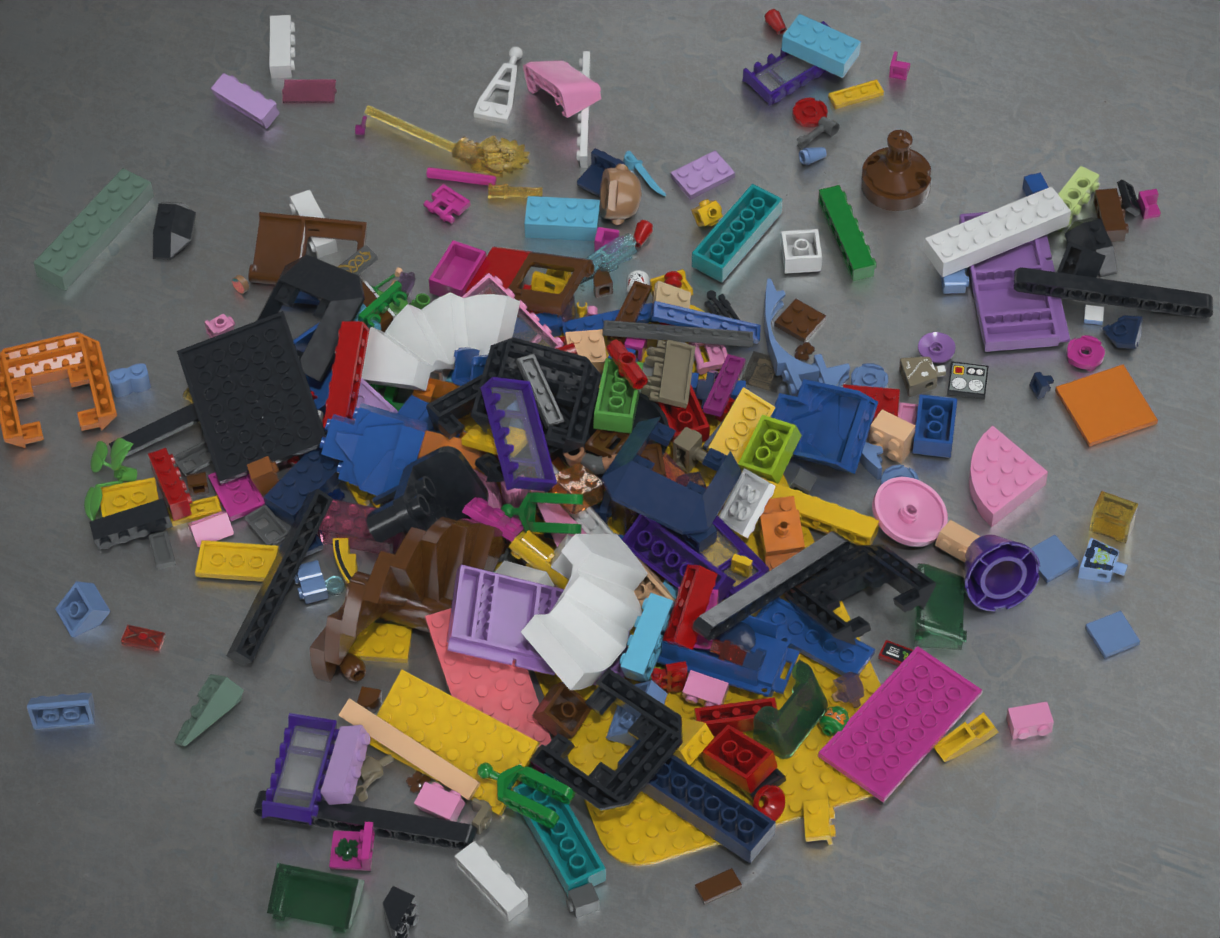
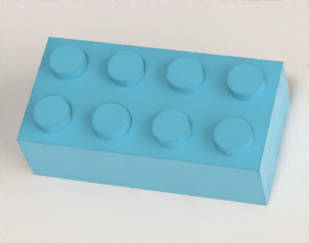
[781,14,861,78]
[524,196,600,241]
[619,593,674,683]

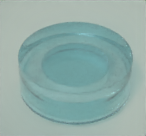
[325,576,345,596]

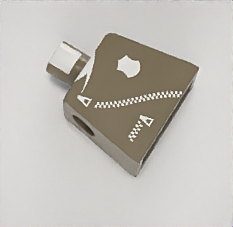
[899,357,946,397]

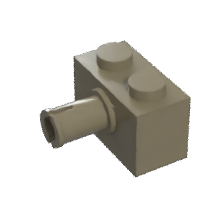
[673,427,707,473]

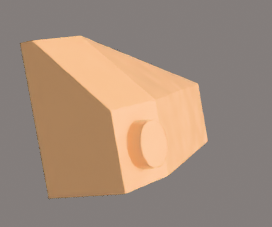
[634,557,676,606]

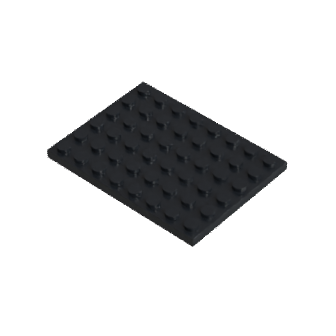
[177,311,326,484]

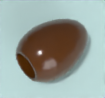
[340,653,366,682]

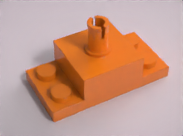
[758,496,805,571]

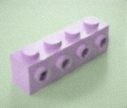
[210,73,280,129]
[321,725,370,805]

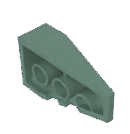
[174,674,244,746]

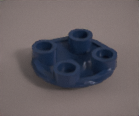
[715,622,756,658]

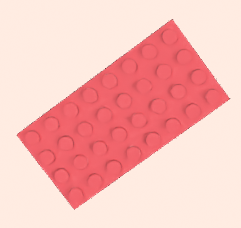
[425,608,551,748]

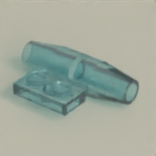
[572,233,637,284]

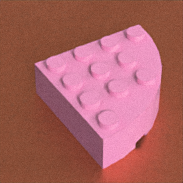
[969,426,1048,527]

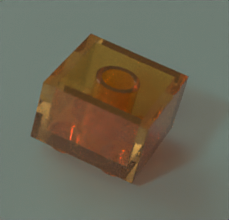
[548,462,605,515]

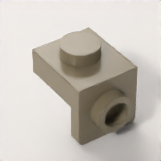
[472,798,492,835]

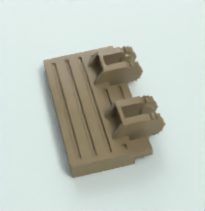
[641,339,696,409]

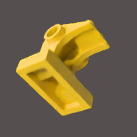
[531,254,572,294]

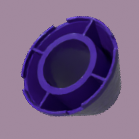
[965,535,1041,611]

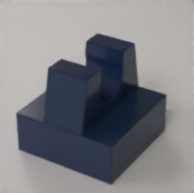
[1029,372,1054,399]

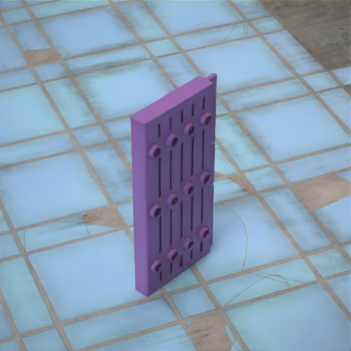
[959,212,1070,352]
[447,565,630,686]

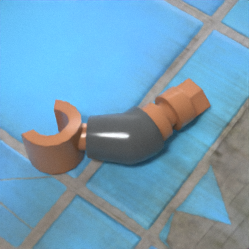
[563,447,617,475]

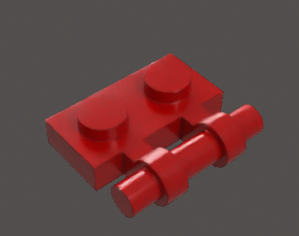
[651,661,687,693]

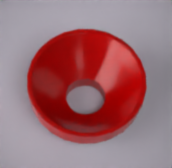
[752,785,785,821]

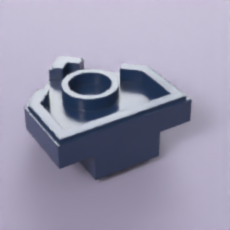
[1102,315,1143,349]
[696,370,719,409]

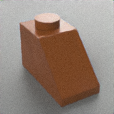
[247,456,280,498]

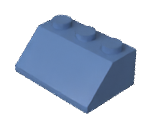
[606,680,668,746]
[27,692,95,729]

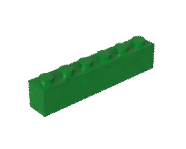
[818,185,877,282]

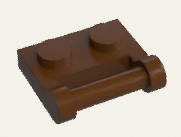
[585,429,631,458]

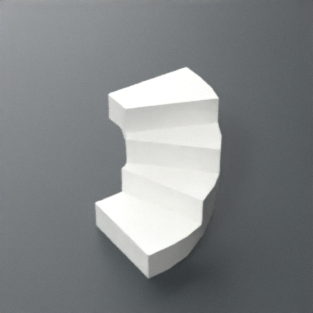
[361,292,520,391]
[521,534,648,690]

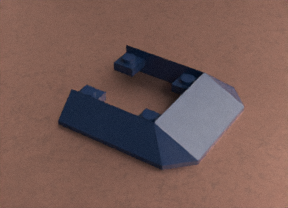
[601,417,742,535]

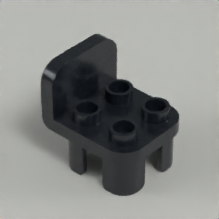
[366,446,489,543]

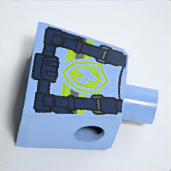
[1078,538,1128,583]

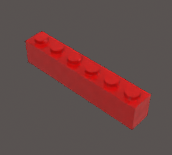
[322,321,370,432]

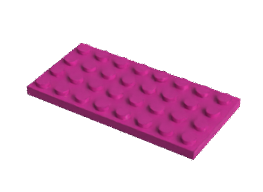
[818,646,982,803]

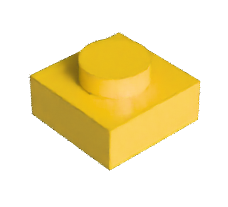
[731,553,753,577]

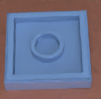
[1031,535,1079,583]
[1085,611,1140,659]

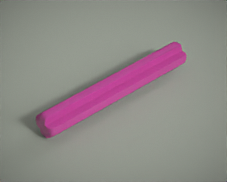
[426,167,496,186]

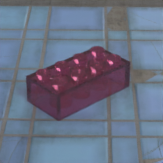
[318,499,402,555]

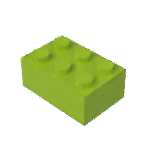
[738,415,802,484]

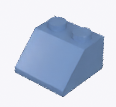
[55,581,111,637]

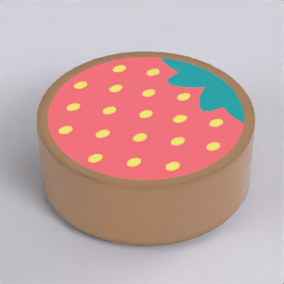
[232,275,249,294]

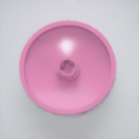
[872,477,948,547]

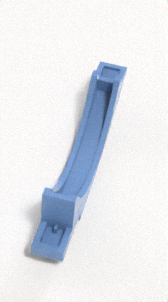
[764,278,820,397]
[811,354,883,480]

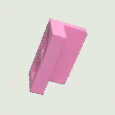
[188,510,234,547]

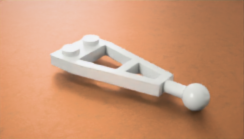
[474,46,523,124]

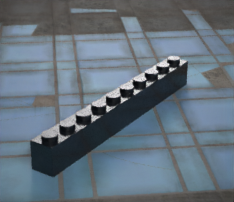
[226,489,333,666]

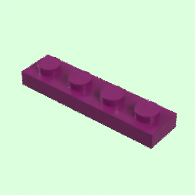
[703,354,746,417]

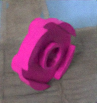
[1067,335,1105,371]

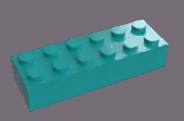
[692,184,783,283]
[513,773,606,896]

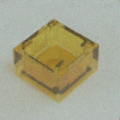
[1089,491,1138,543]

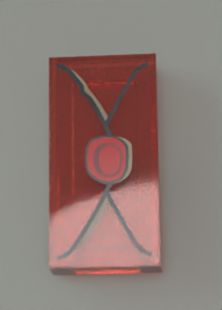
[121,625,166,653]

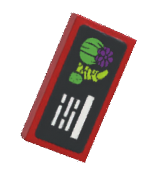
[878,640,913,666]

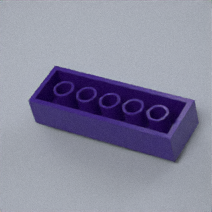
[622,514,736,604]

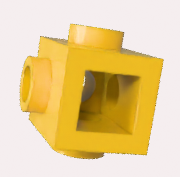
[691,199,723,226]

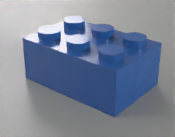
[913,394,957,458]

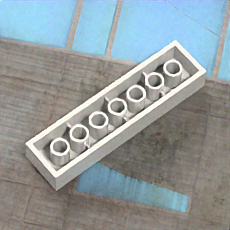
[924,186,1071,278]

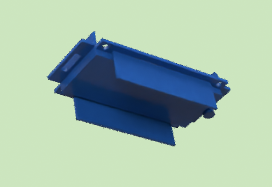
[657,603,800,697]

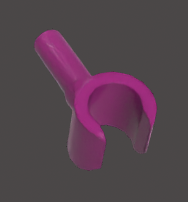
[355,116,367,136]

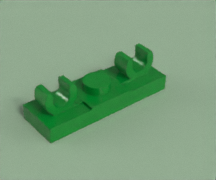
[358,281,407,328]

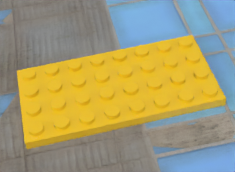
[369,669,540,816]

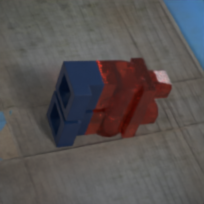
[710,639,767,671]

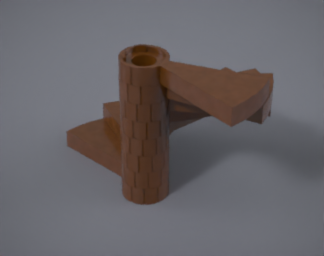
[310,517,507,683]

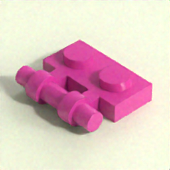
[423,184,471,224]

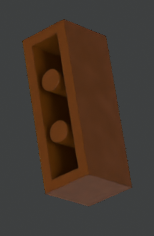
[1093,188,1129,242]

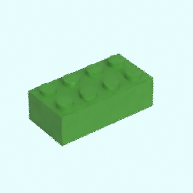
[594,358,643,433]

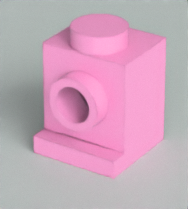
[204,313,235,338]

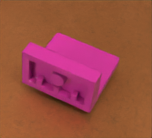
[329,822,375,871]

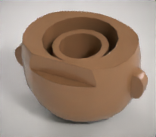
[600,164,642,225]

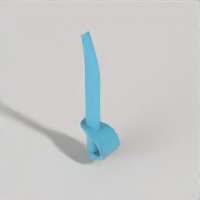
[623,151,666,197]

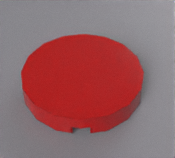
[792,97,828,128]

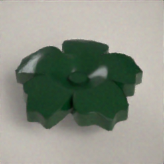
[335,838,359,861]

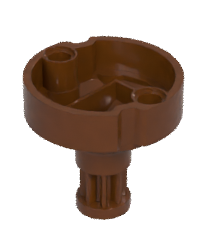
[862,130,932,211]

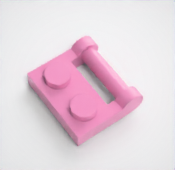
[688,342,727,374]

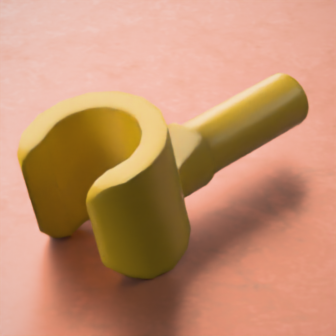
[576,302,588,318]

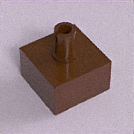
[532,681,592,739]

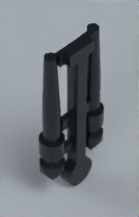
[704,290,740,320]

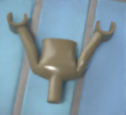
[355,754,394,802]

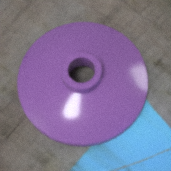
[918,332,956,363]

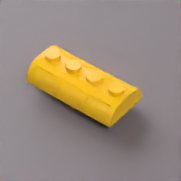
[508,530,569,589]

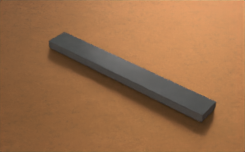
[603,320,753,347]

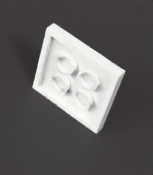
[719,468,776,538]

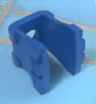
[451,347,488,386]

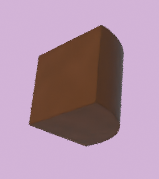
[593,266,613,298]
[187,471,209,497]
[357,686,383,714]

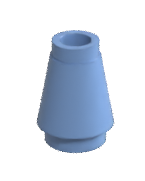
[799,147,827,165]

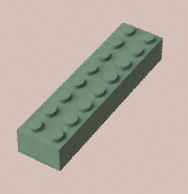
[33,168,154,291]

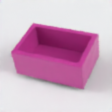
[429,240,486,297]

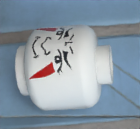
[626,270,650,293]

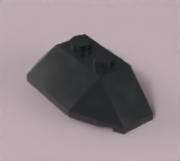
[153,202,196,260]
[1065,217,1118,277]

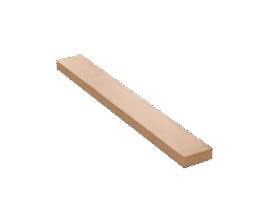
[339,698,481,801]

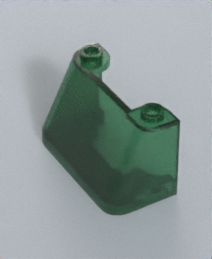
[914,563,967,650]
[753,660,828,759]
[267,863,365,933]

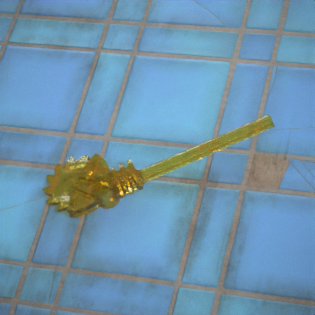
[365,105,530,178]

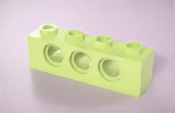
[1058,166,1100,232]

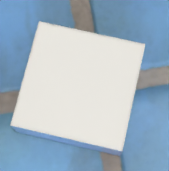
[1084,305,1104,325]

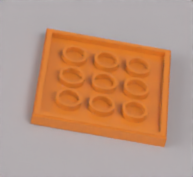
[1055,364,1158,447]

